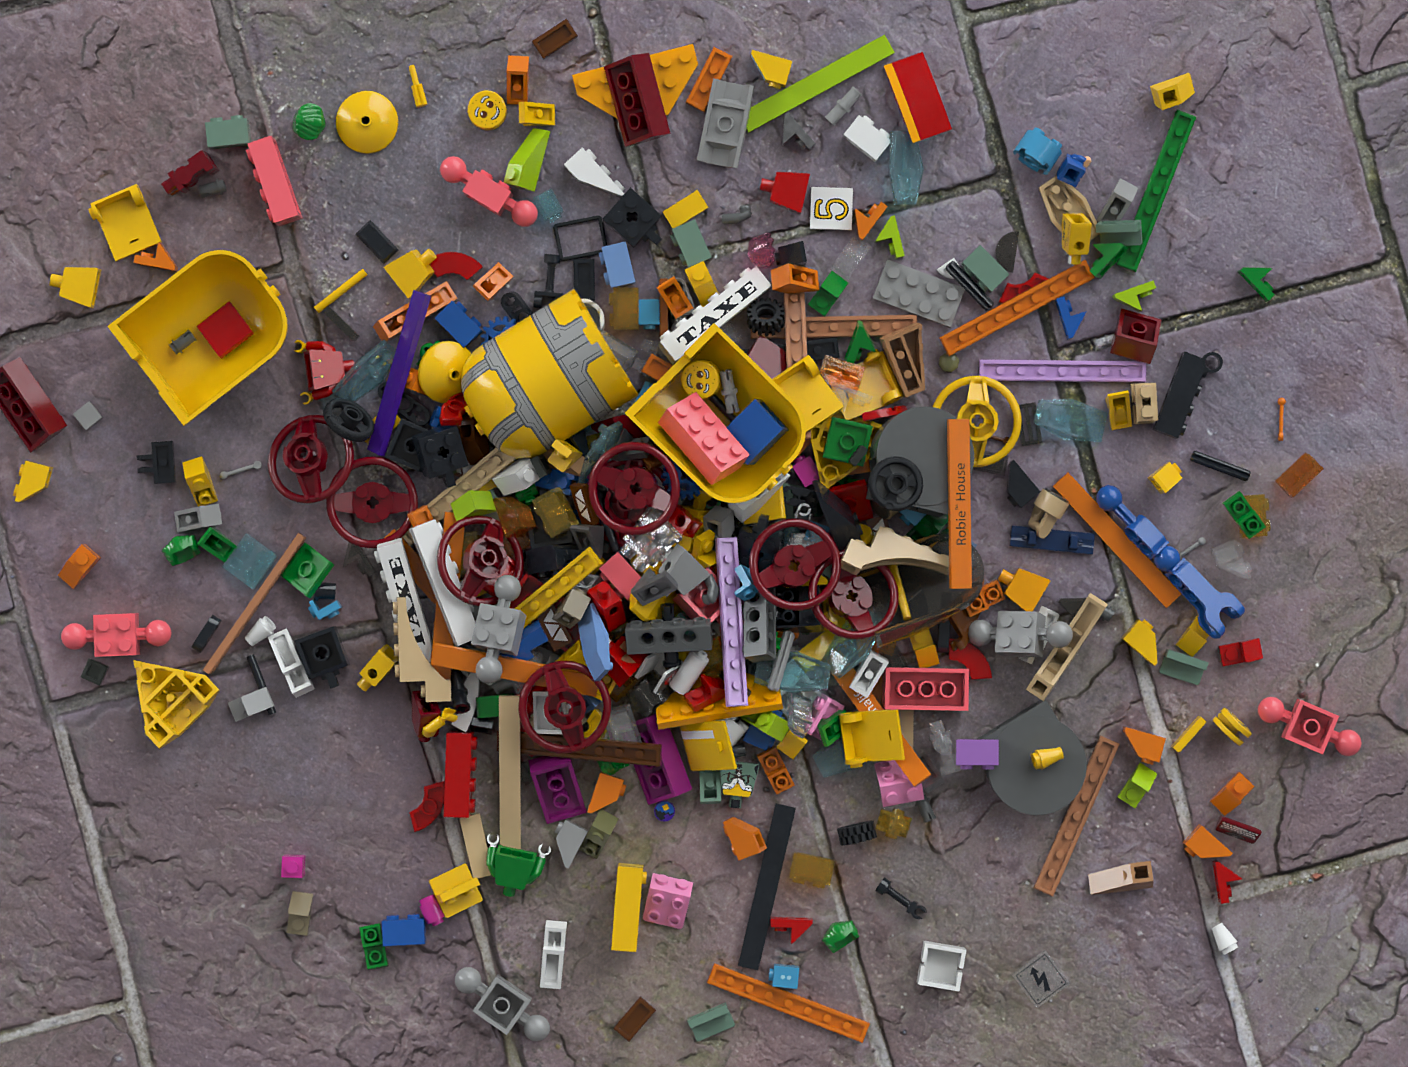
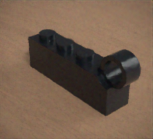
[1153,351,1223,439]

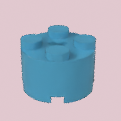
[1013,127,1062,175]

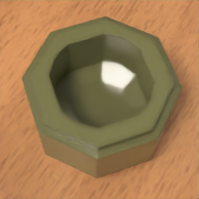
[938,353,959,373]

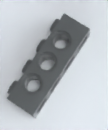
[742,585,776,663]
[625,617,713,655]

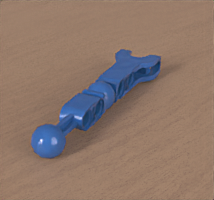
[1096,485,1245,639]

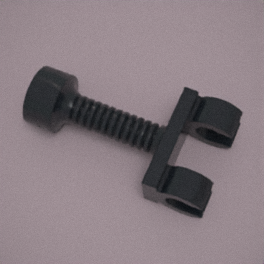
[533,254,564,308]
[875,877,927,919]

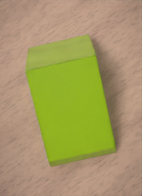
[451,490,497,522]

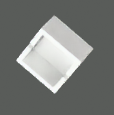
[917,941,966,991]

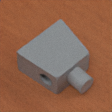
[658,543,710,597]

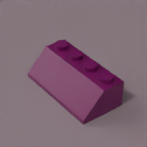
[620,714,692,805]

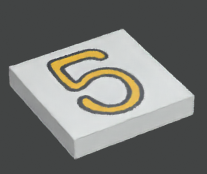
[810,187,853,230]

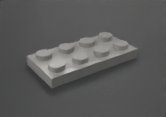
[872,259,965,328]

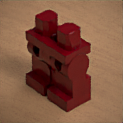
[161,150,220,196]

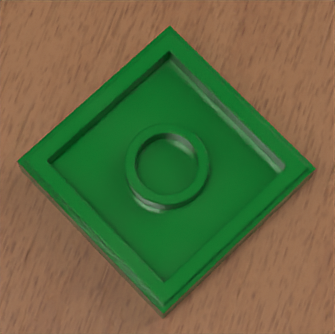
[822,417,873,467]
[281,542,334,599]

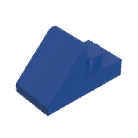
[1055,296,1087,340]

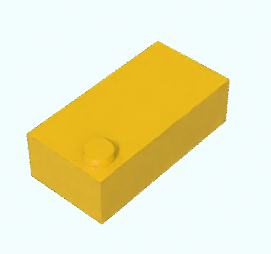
[611,863,647,952]

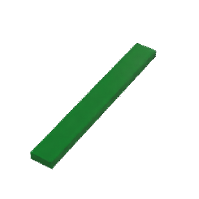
[1116,109,1196,272]

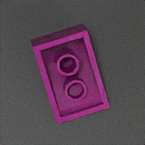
[528,756,587,824]

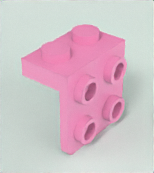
[801,693,845,740]
[874,760,924,807]
[643,873,693,929]

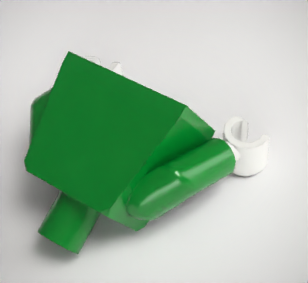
[486,834,551,897]

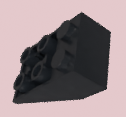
[757,585,824,633]

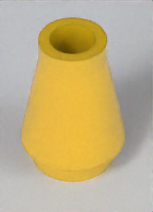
[1031,747,1064,770]

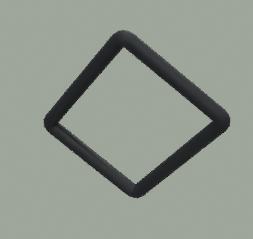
[553,215,608,261]

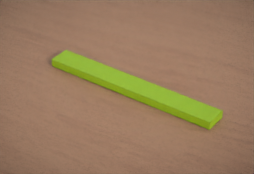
[746,34,895,133]

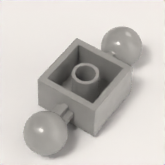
[471,575,527,684]
[968,611,1073,657]
[455,967,550,1042]

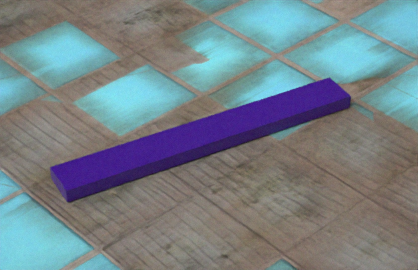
[367,290,431,456]

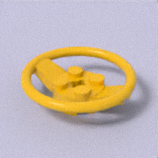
[933,376,1022,467]

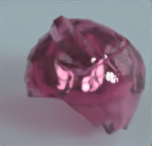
[747,232,776,269]

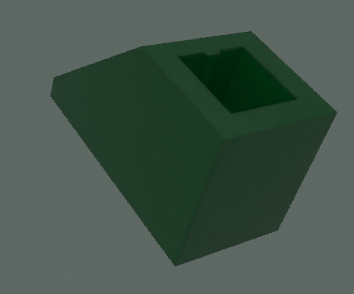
[905,514,948,545]

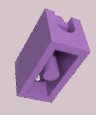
[956,739,999,769]

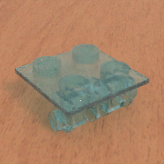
[222,533,277,590]

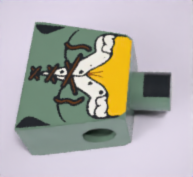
[720,761,759,808]

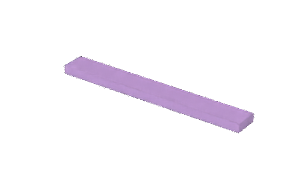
[979,360,1146,383]
[715,537,748,707]

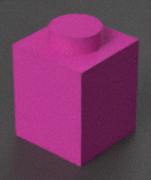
[792,455,820,488]
[281,855,306,878]

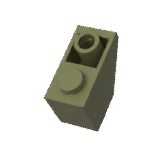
[579,809,619,859]

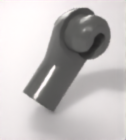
[722,205,752,225]
[701,574,719,605]

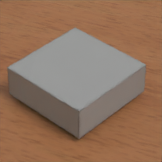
[73,401,103,430]

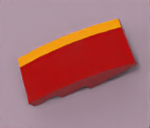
[883,52,952,144]

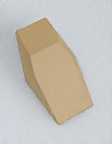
[1038,175,1100,240]

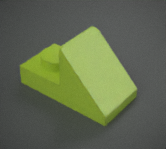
[874,215,905,259]
[1112,280,1156,312]
[1117,762,1157,808]

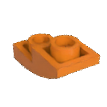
[962,579,1006,617]
[757,746,795,795]

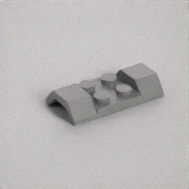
[697,78,754,168]

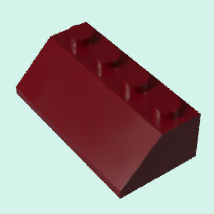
[604,53,671,147]
[0,357,67,453]

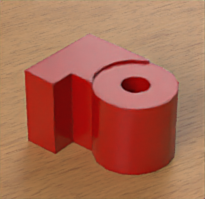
[668,504,703,538]

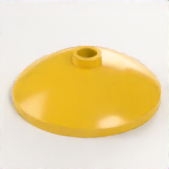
[336,91,398,154]
[418,341,471,403]

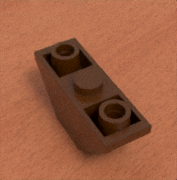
[457,413,489,466]

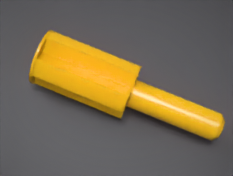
[409,65,428,108]

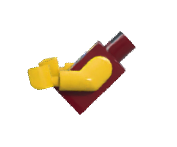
[412,690,458,742]

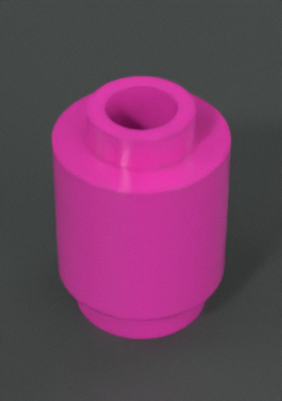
[419,894,445,926]

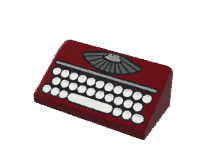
[1215,815,1262,844]

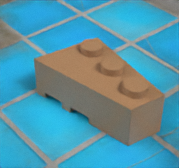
[879,322,925,397]

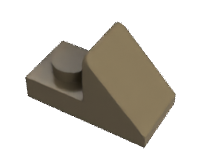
[287,891,314,936]

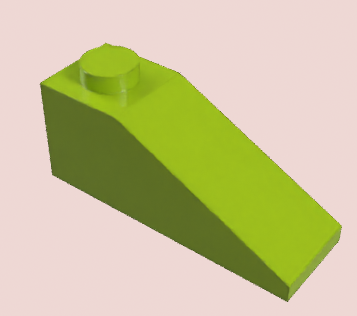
[504,128,550,192]

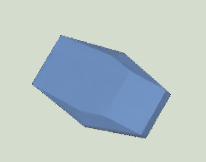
[578,603,613,681]

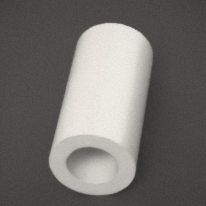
[669,650,709,695]

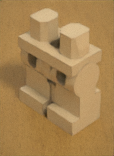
[1130,383,1158,425]

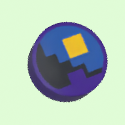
[654,800,675,822]

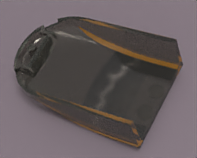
[856,534,985,648]

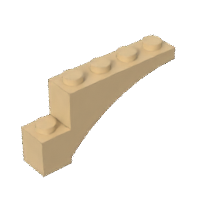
[841,526,949,576]
[1026,593,1108,701]
[393,597,451,702]

